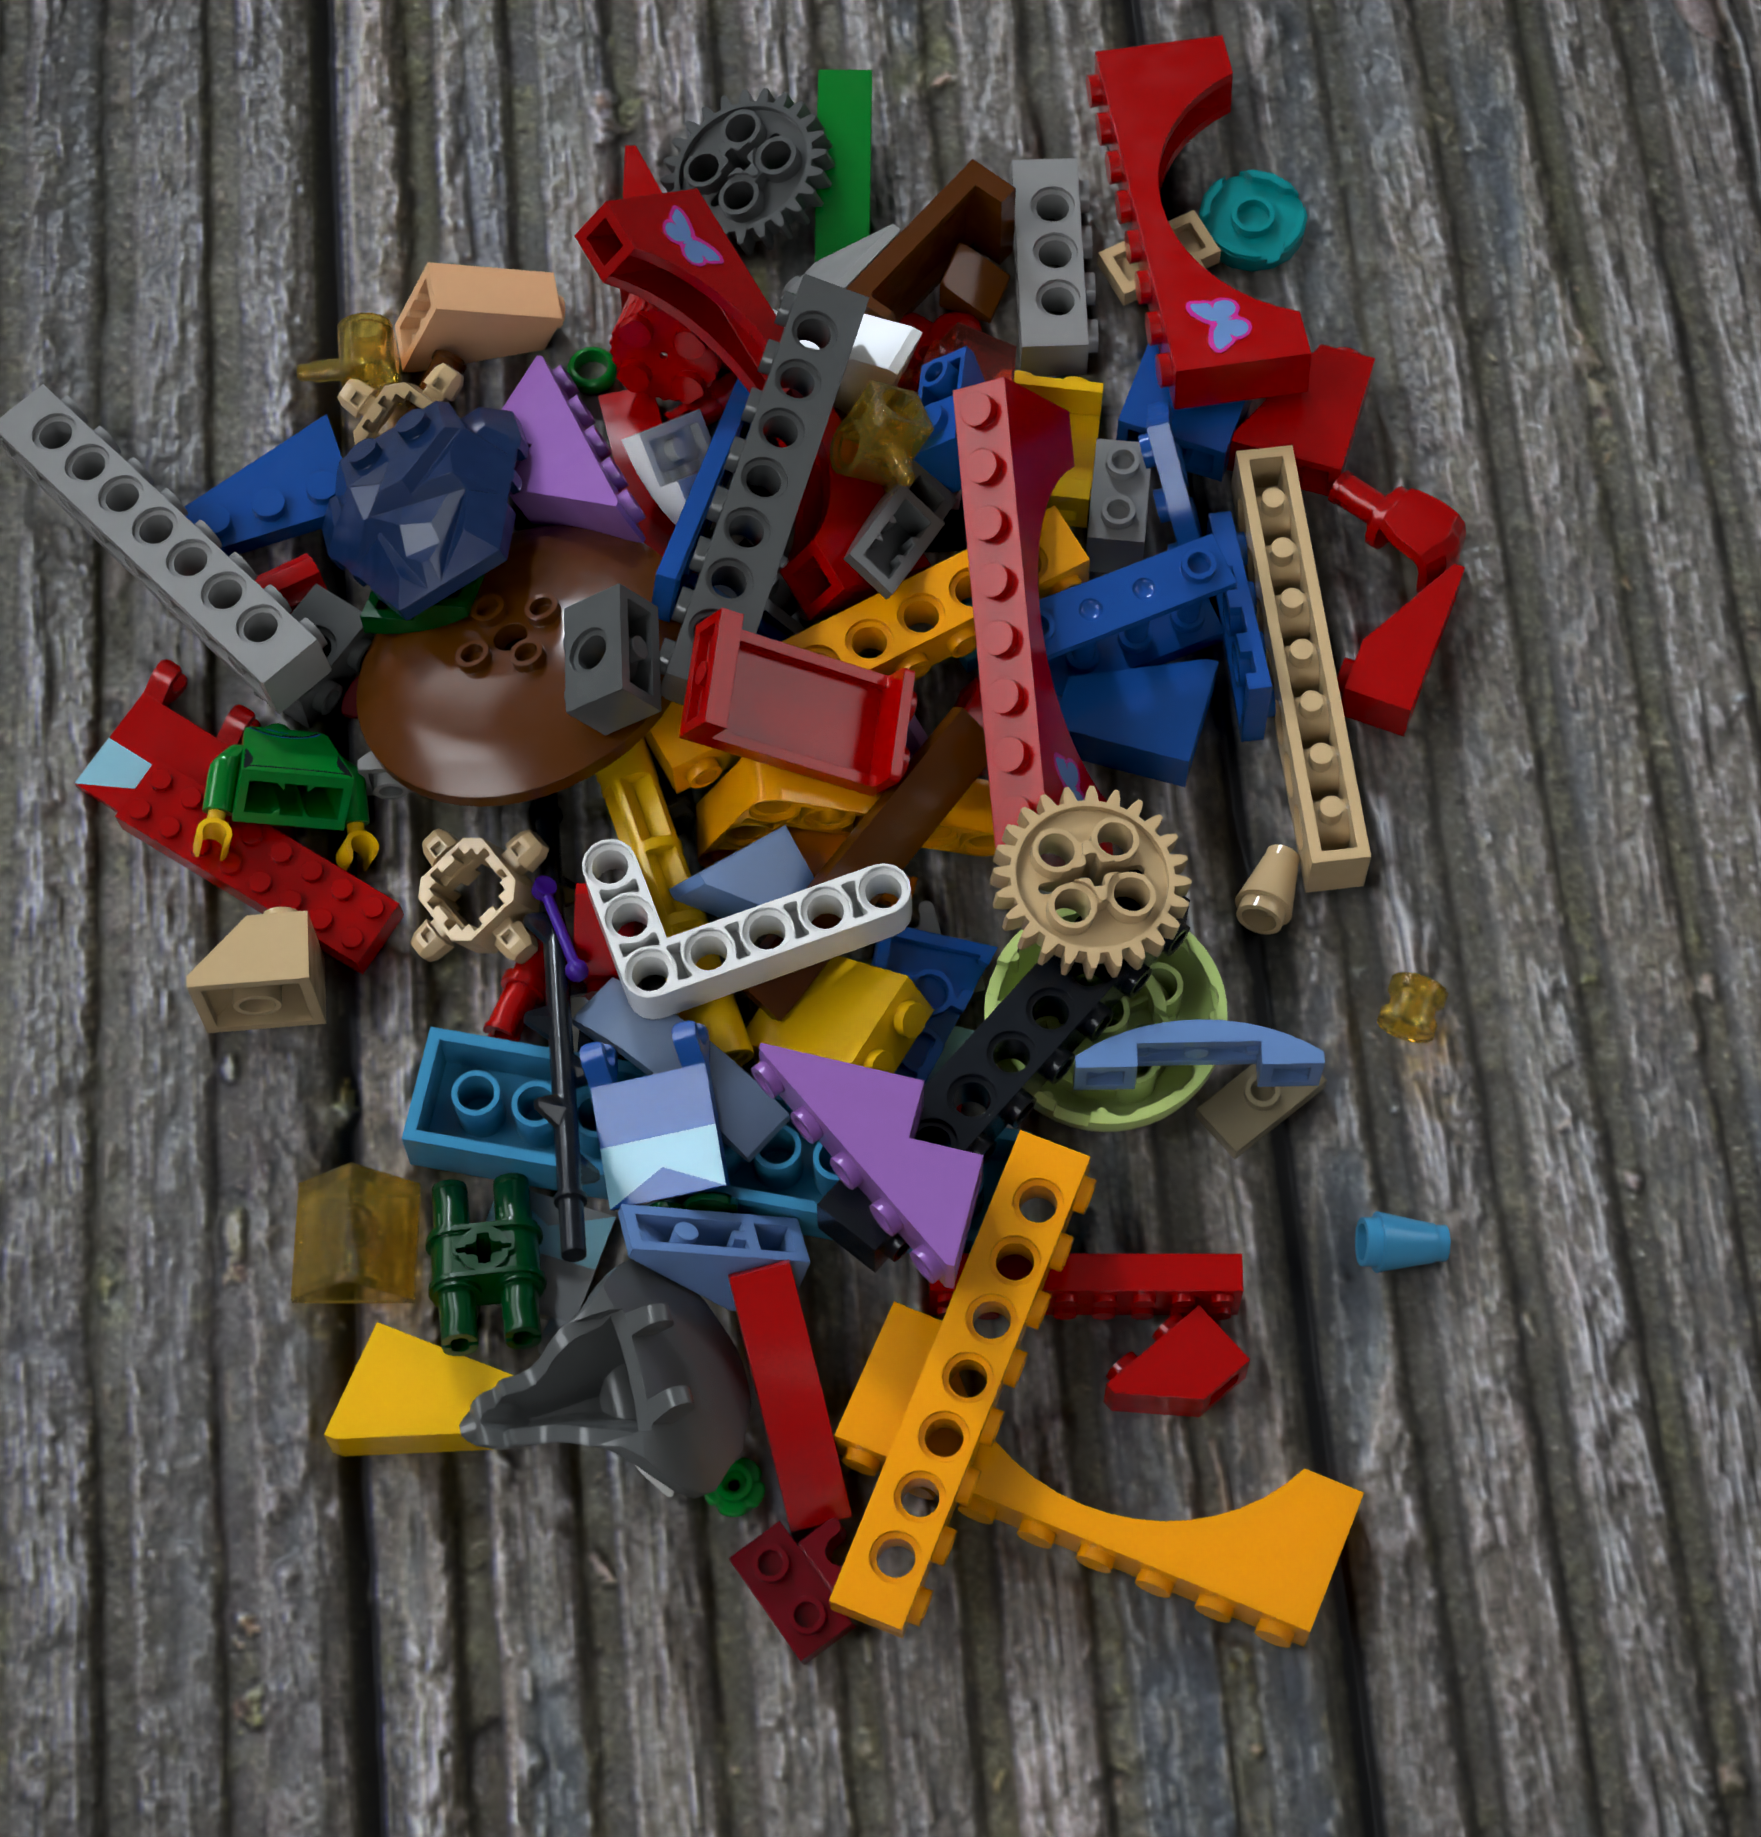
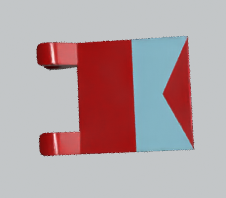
[74,659,261,812]

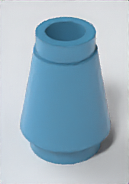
[1355,1211,1451,1273]

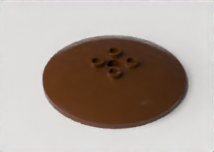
[356,525,682,807]

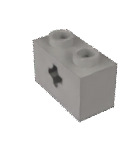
[1086,438,1151,573]

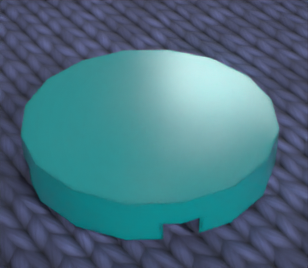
[1198,169,1308,272]

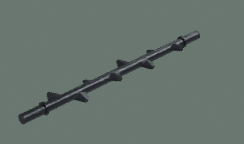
[524,792,600,1262]

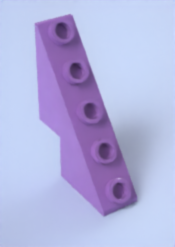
[501,356,646,543]
[751,1042,984,1289]

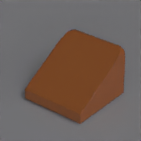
[940,243,1011,323]

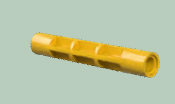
[595,737,754,1067]

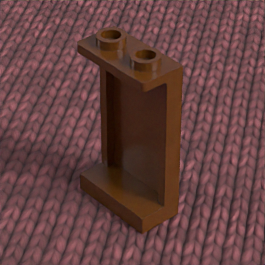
[846,159,1016,323]

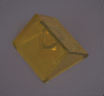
[291,1162,421,1303]

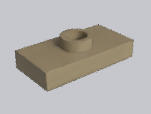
[1195,1064,1327,1159]

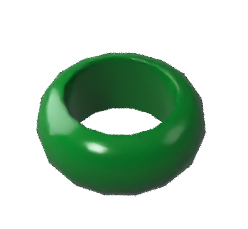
[567,347,617,395]

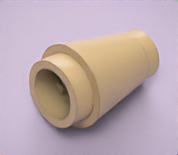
[1235,844,1300,935]

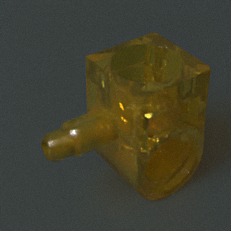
[296,313,402,406]
[830,380,934,487]

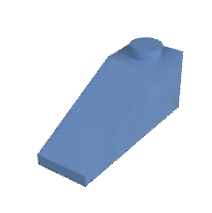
[618,1204,810,1311]

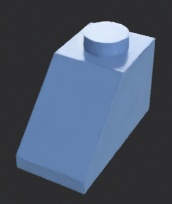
[669,825,814,918]

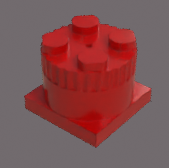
[610,292,732,404]

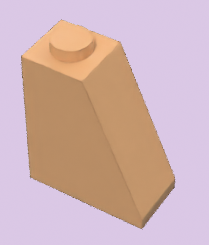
[395,262,565,373]

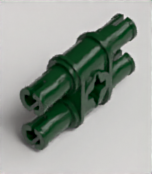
[425,1173,547,1356]

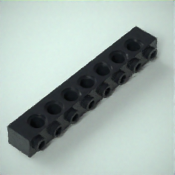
[817,869,1190,1273]

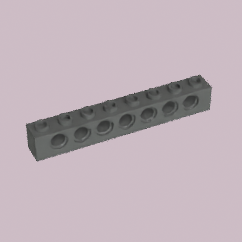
[659,273,870,706]

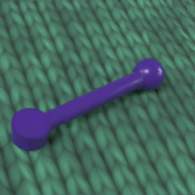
[531,875,589,982]

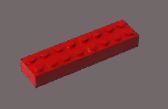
[115,758,404,975]
[929,1253,1244,1320]

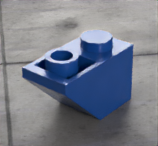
[910,346,985,493]

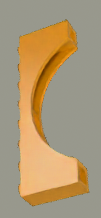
[834,1301,1364,1648]

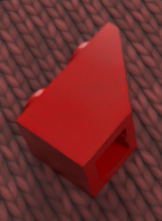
[1103,1305,1250,1417]

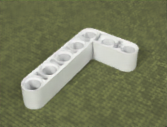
[582,839,912,1020]

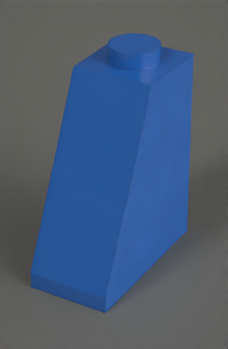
[1057,659,1218,787]

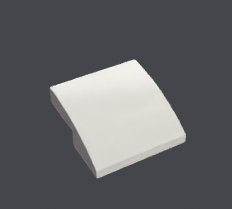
[622,409,752,530]

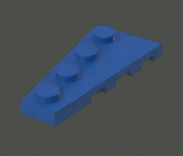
[1206,511,1276,742]

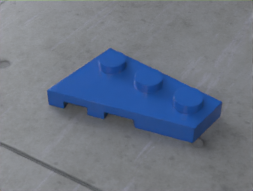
[1138,399,1203,550]
[185,414,342,556]
[871,927,998,1085]

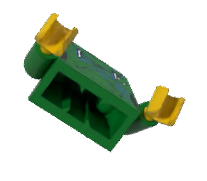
[193,723,379,871]

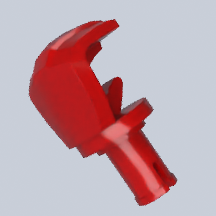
[1328,470,1466,593]

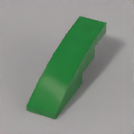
[815,69,872,262]

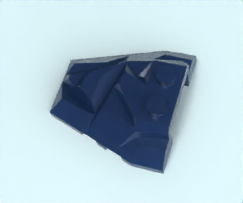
[322,401,529,621]

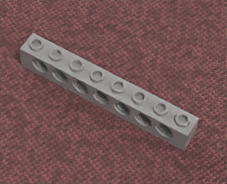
[0,384,332,714]

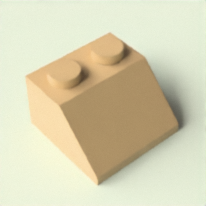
[186,907,326,1033]

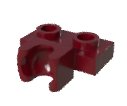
[728,1518,856,1665]

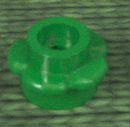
[704,1457,765,1517]

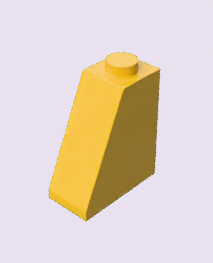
[324,1322,513,1457]

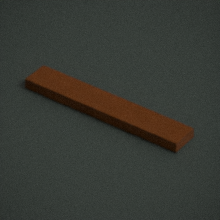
[742,706,987,1021]

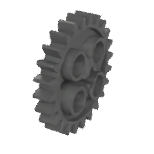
[660,88,835,256]

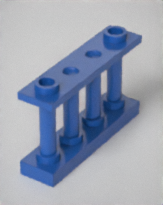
[1039,533,1237,697]

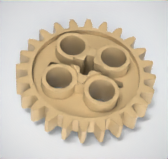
[990,785,1192,979]

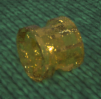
[1377,972,1448,1043]

